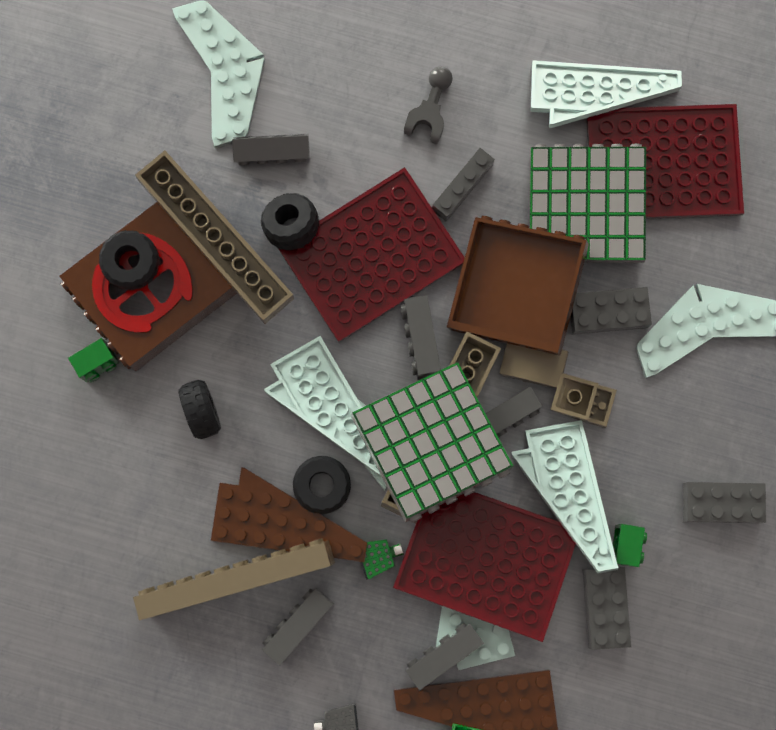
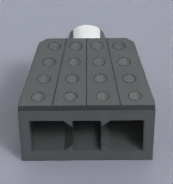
[314,703,359,730]

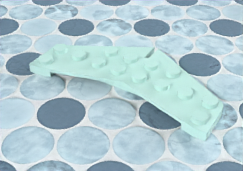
[172,0,265,148]
[636,284,776,378]

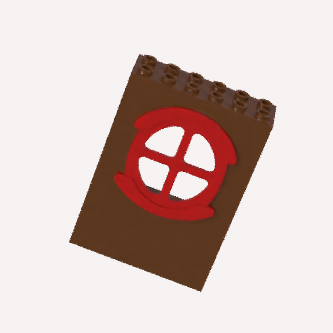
[59,202,237,371]

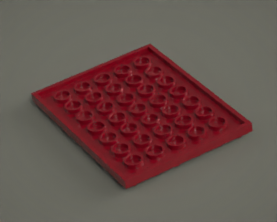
[587,104,744,219]
[278,167,465,343]
[393,492,576,642]

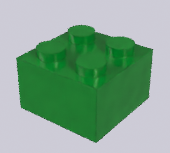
[68,338,120,383]
[612,524,647,567]

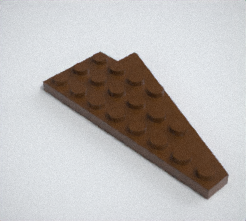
[211,467,367,562]
[394,670,558,730]

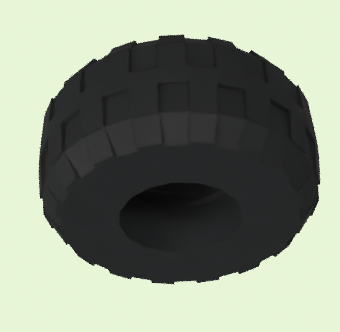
[261,193,320,250]
[99,230,160,290]
[178,380,221,439]
[293,456,351,514]

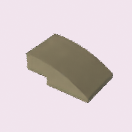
[499,344,569,388]
[551,373,617,428]

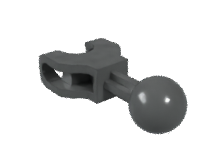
[404,66,453,144]

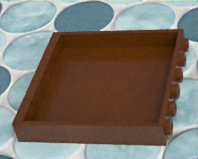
[447,216,589,356]

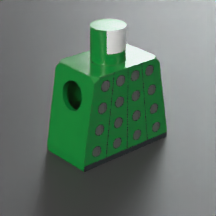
[361,539,404,580]

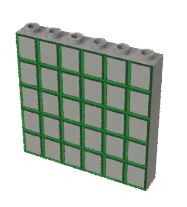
[530,144,646,263]
[351,362,513,523]

